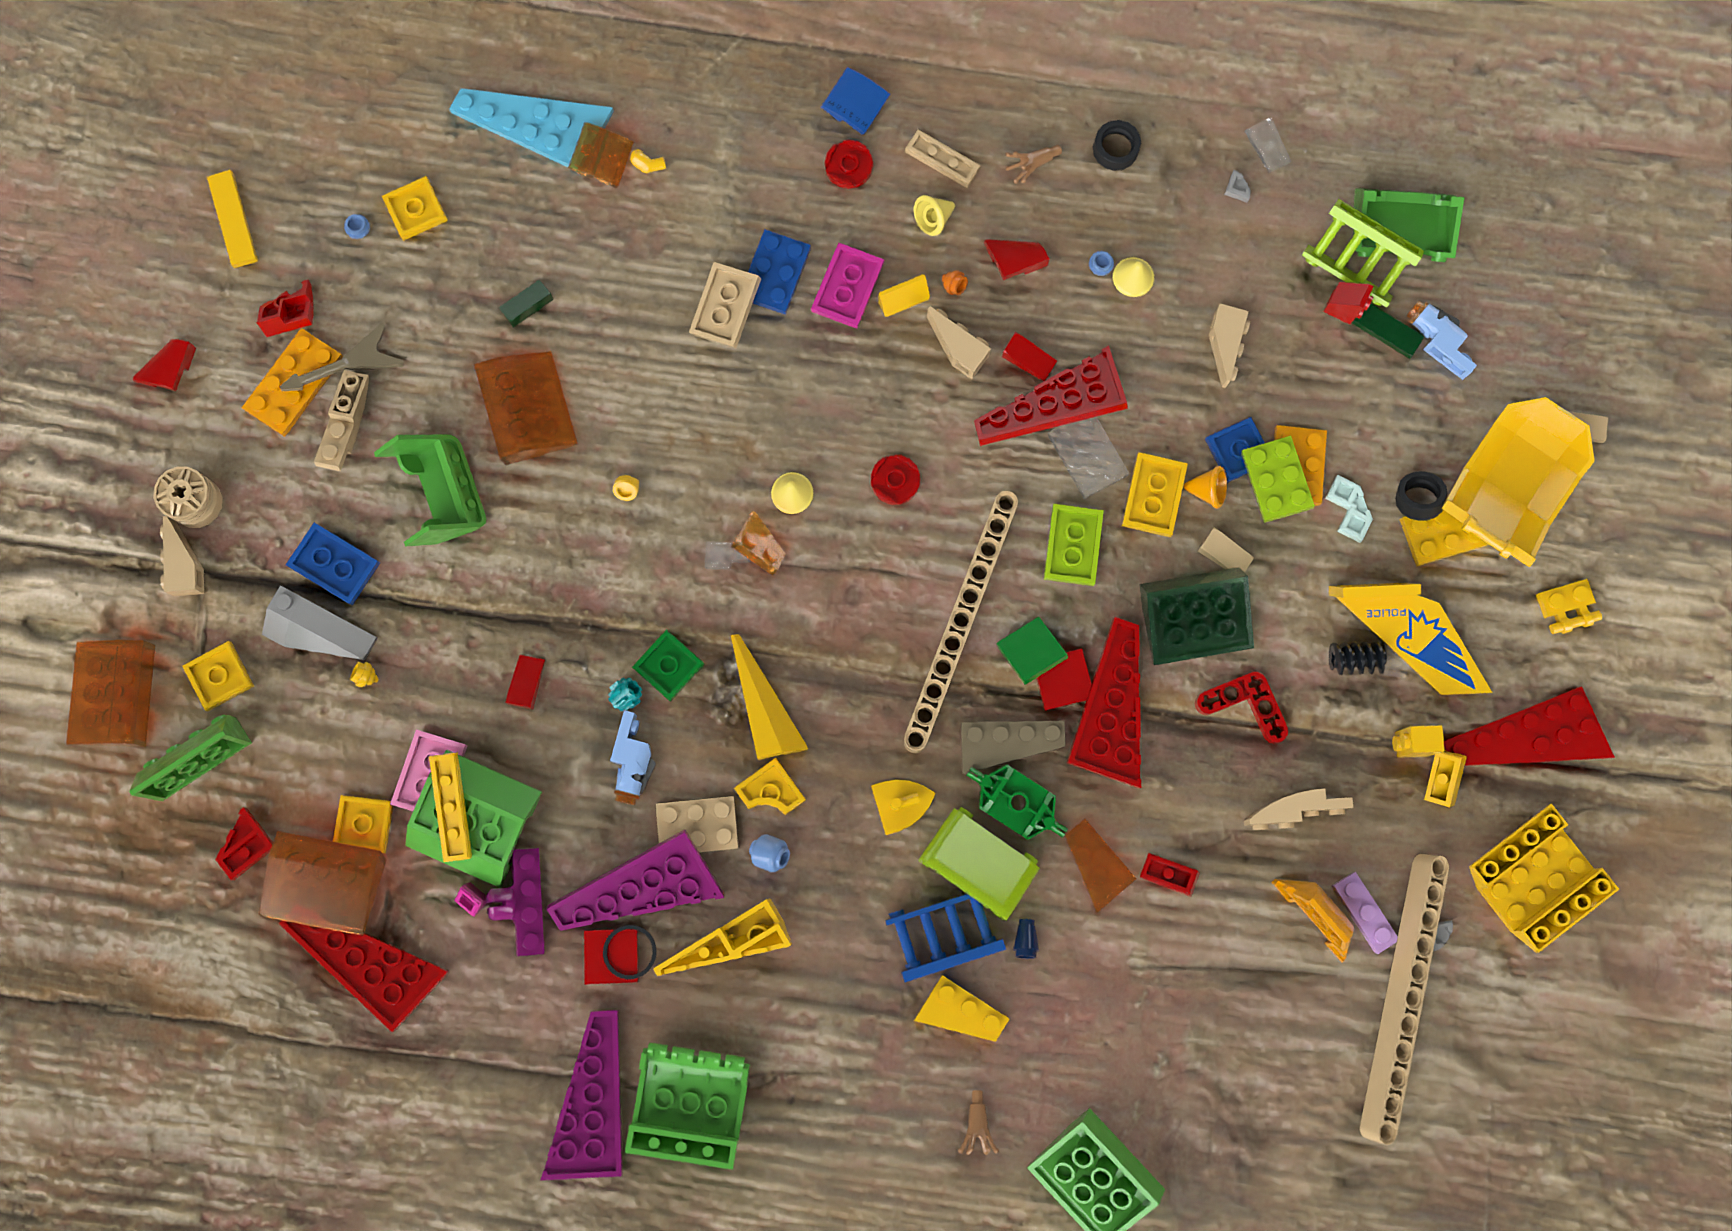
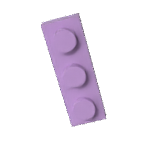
[1332,872,1398,954]

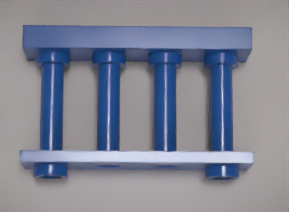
[885,893,1006,982]

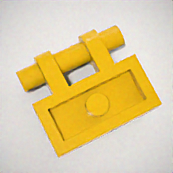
[1536,579,1602,634]

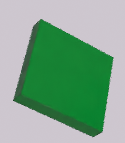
[996,617,1068,685]
[632,629,705,702]

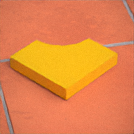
[734,758,806,815]

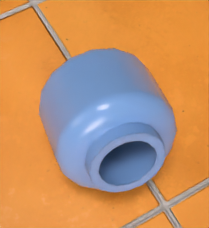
[749,834,790,872]

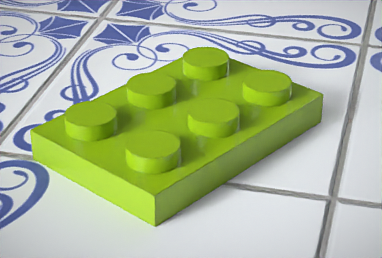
[1241,436,1315,523]
[1043,504,1104,586]

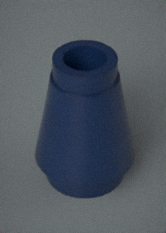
[1013,919,1039,959]

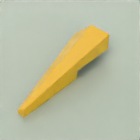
[731,634,808,760]
[653,898,792,976]

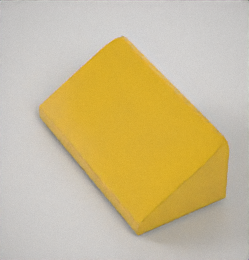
[878,274,930,317]
[1424,752,1467,807]

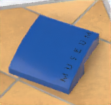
[821,67,890,135]

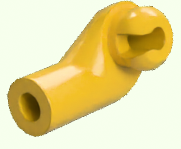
[630,149,666,173]

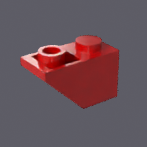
[1323,282,1374,324]

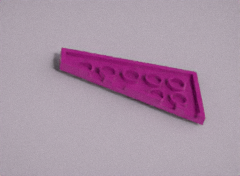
[547,829,724,931]
[540,1010,623,1181]

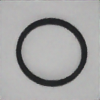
[603,925,657,979]

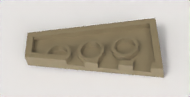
[961,721,1066,775]

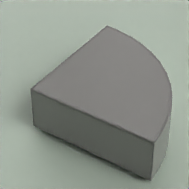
[1224,170,1250,203]
[1433,920,1453,951]

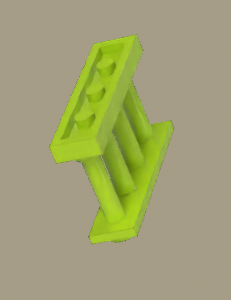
[1302,199,1424,307]

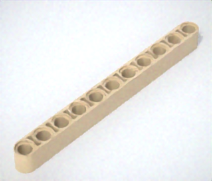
[904,491,1018,753]
[1360,854,1449,1145]

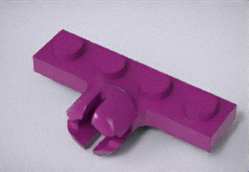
[486,848,545,957]

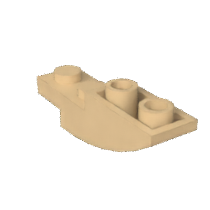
[314,370,369,471]
[1244,788,1353,830]

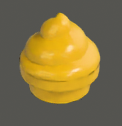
[350,662,379,687]

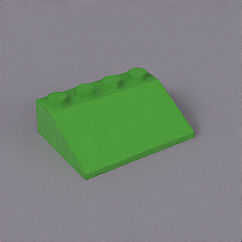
[129,715,252,801]
[1027,1108,1165,1231]

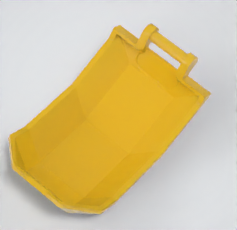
[1442,397,1595,567]

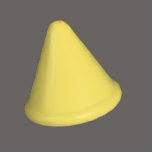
[914,195,955,236]
[1113,257,1154,297]
[771,472,813,514]

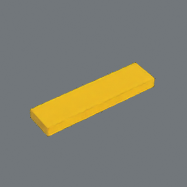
[207,170,258,269]
[429,752,472,862]

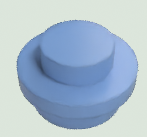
[344,214,370,239]
[1089,251,1114,276]

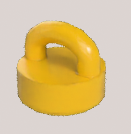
[613,475,639,501]

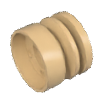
[153,467,223,528]

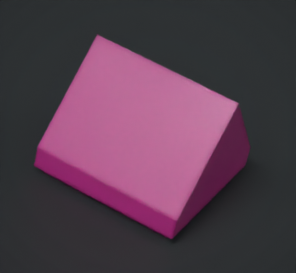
[455,882,487,917]

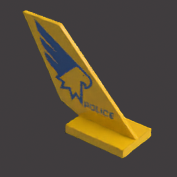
[1329,583,1493,695]

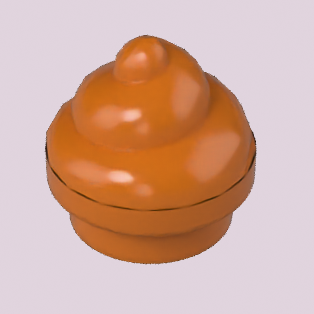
[942,270,968,295]

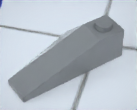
[262,586,378,660]

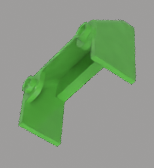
[374,434,486,547]

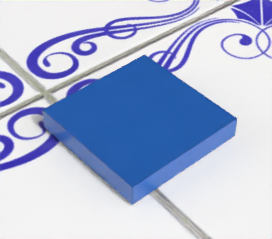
[1205,417,1264,483]

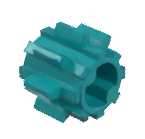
[608,678,642,711]

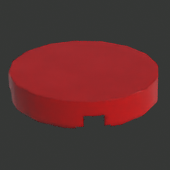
[825,139,873,189]
[871,455,920,505]

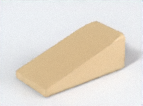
[1198,528,1254,579]

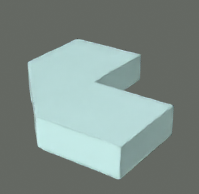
[1325,475,1373,543]

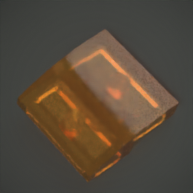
[568,122,634,188]

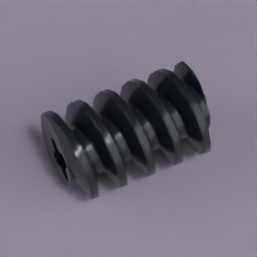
[1329,641,1387,675]

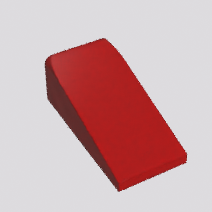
[1002,332,1057,382]
[505,655,545,710]
[1140,853,1200,897]

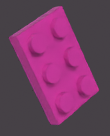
[811,242,884,329]

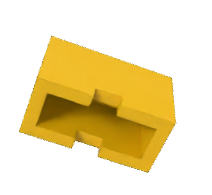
[1392,725,1445,758]

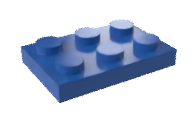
[748,229,811,315]
[286,523,380,605]

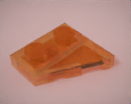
[731,511,786,576]

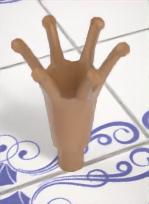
[1005,145,1062,184]
[958,1090,999,1155]

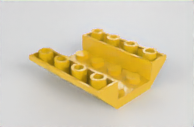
[1469,804,1620,953]

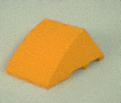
[1271,879,1354,963]

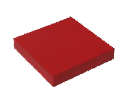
[1036,649,1092,711]
[584,929,639,985]

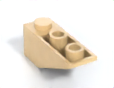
[1209,303,1250,388]
[927,306,991,379]
[160,516,204,596]

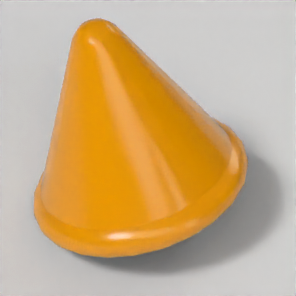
[1183,466,1227,509]

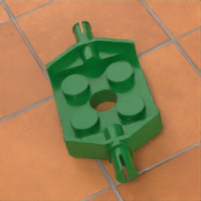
[966,764,1068,840]

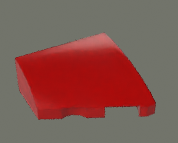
[984,239,1050,280]
[257,279,314,337]
[132,339,196,391]

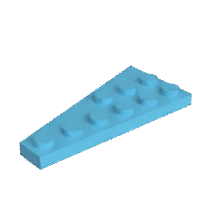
[449,88,614,173]

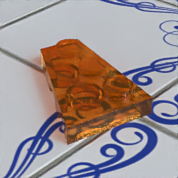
[1064,818,1137,913]

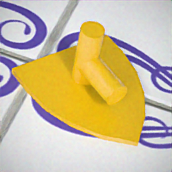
[871,780,936,835]

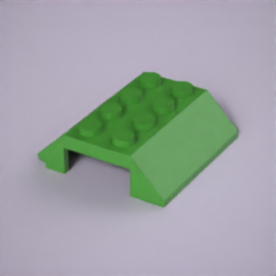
[625,1042,750,1170]

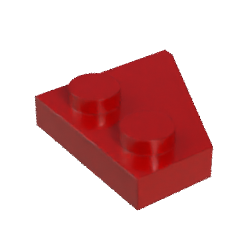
[215,807,276,880]

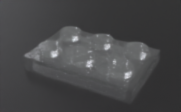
[1047,417,1129,499]

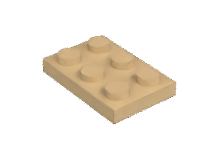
[689,262,761,349]
[656,796,739,853]

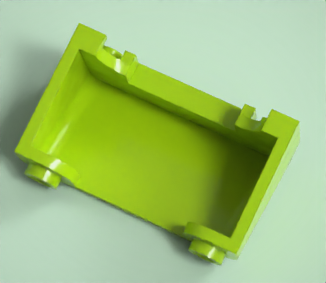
[918,807,1040,921]

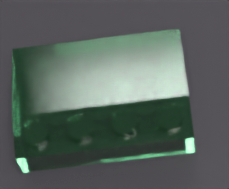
[1139,567,1254,665]

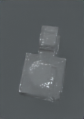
[705,542,750,569]

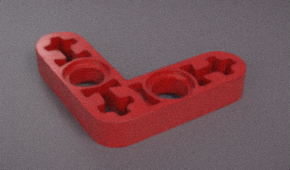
[1195,672,1288,744]

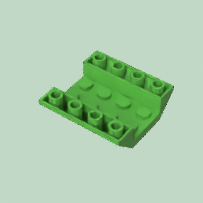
[405,750,542,888]

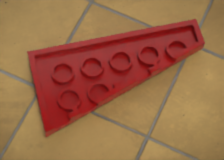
[974,345,1128,446]
[1066,617,1141,789]
[1444,686,1615,766]
[278,904,450,1032]

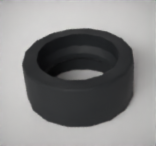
[1093,120,1141,171]
[1395,471,1448,521]

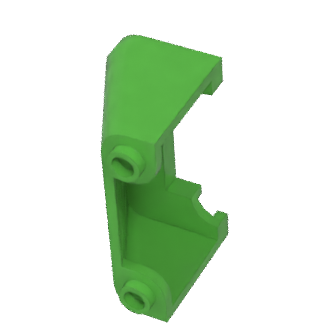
[1353,188,1465,262]

